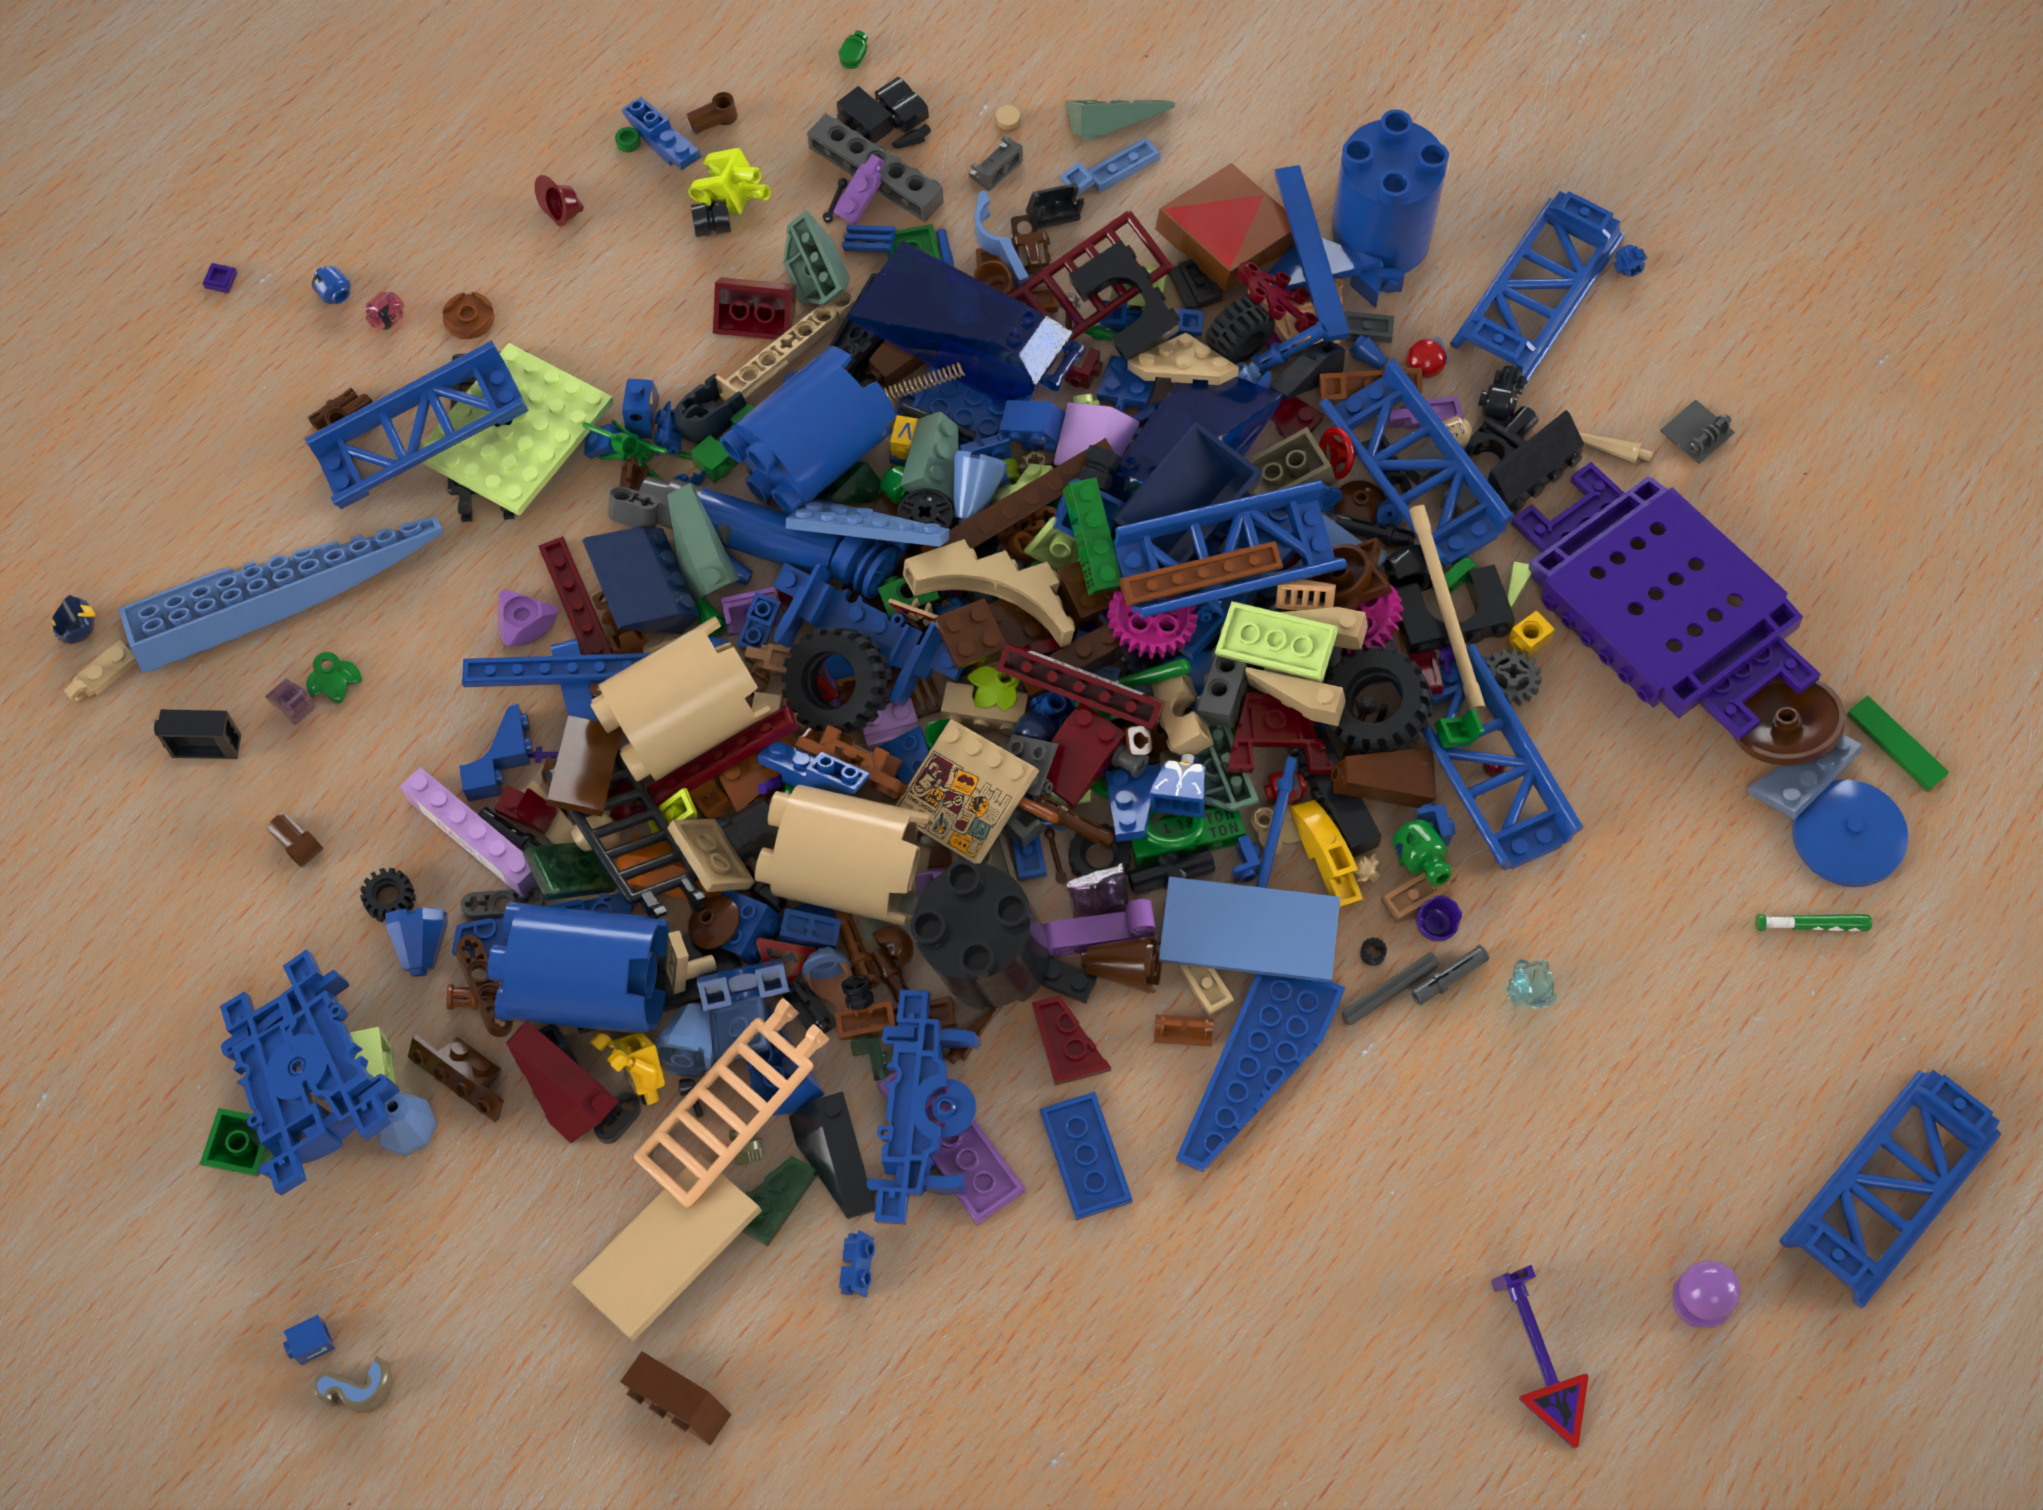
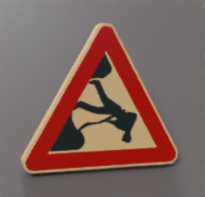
[888,598,938,633]

